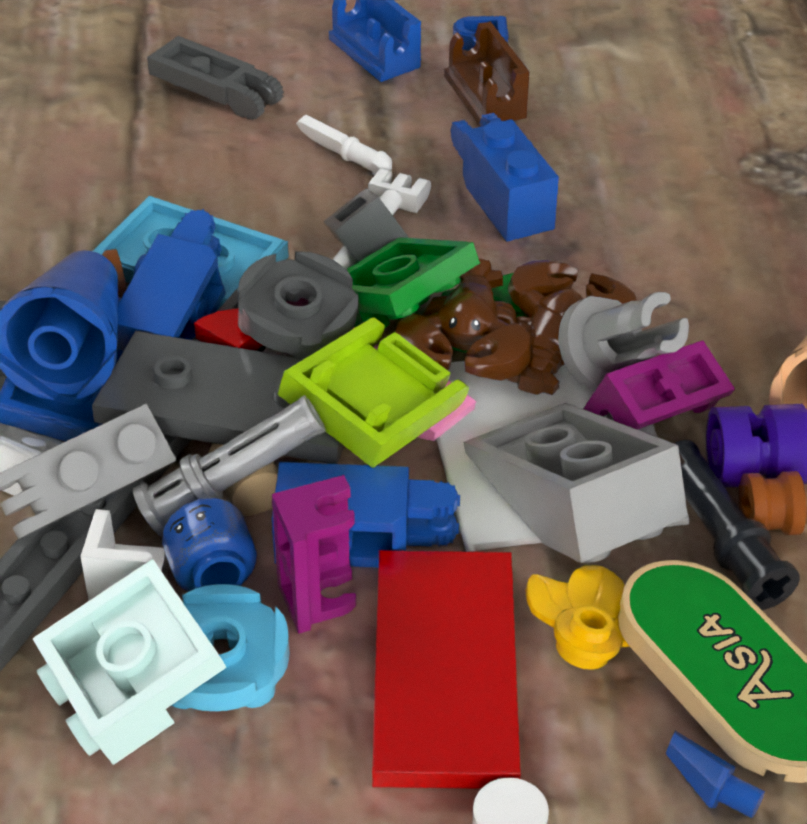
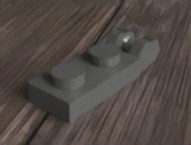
[147,36,284,120]

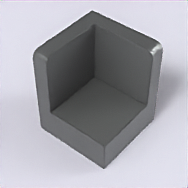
[323,188,409,263]

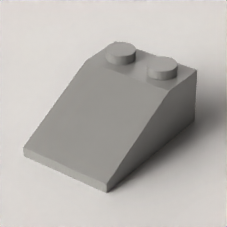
[463,403,688,563]

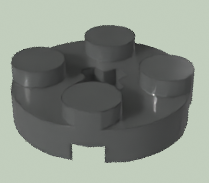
[238,251,358,359]

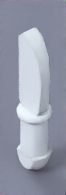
[296,115,392,175]

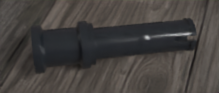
[674,440,800,610]

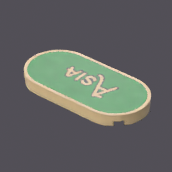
[618,560,807,783]

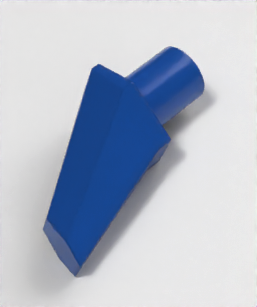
[666,730,765,818]

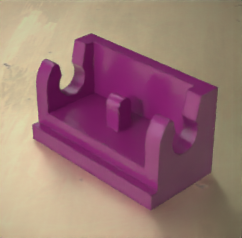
[583,340,735,430]
[272,475,356,634]

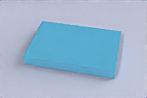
[93,196,289,311]

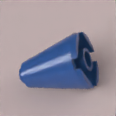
[0,250,118,400]

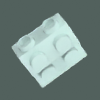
[32,559,227,765]

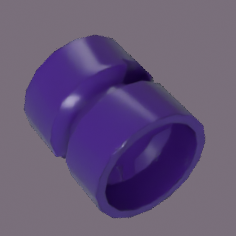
[706,403,807,488]

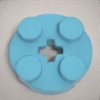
[171,584,290,712]

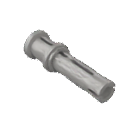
[133,395,326,537]

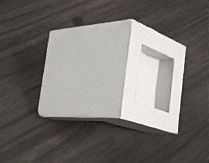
[81,509,169,601]

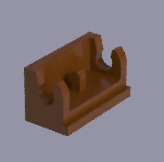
[444,21,530,126]

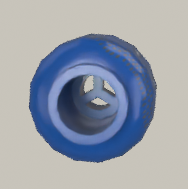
[162,498,257,592]

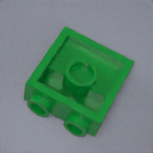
[346,237,480,329]

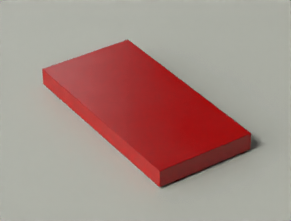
[372,550,521,789]

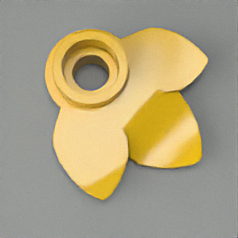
[525,565,630,670]

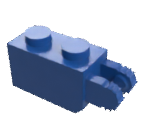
[450,113,559,242]
[109,209,226,351]
[272,462,460,568]

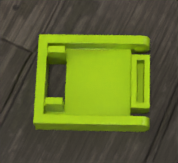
[277,317,469,468]

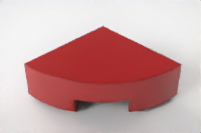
[194,308,263,351]

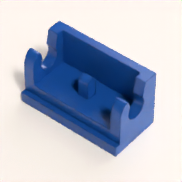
[329,0,421,82]

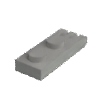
[0,403,177,540]

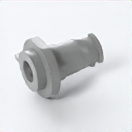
[558,292,689,391]

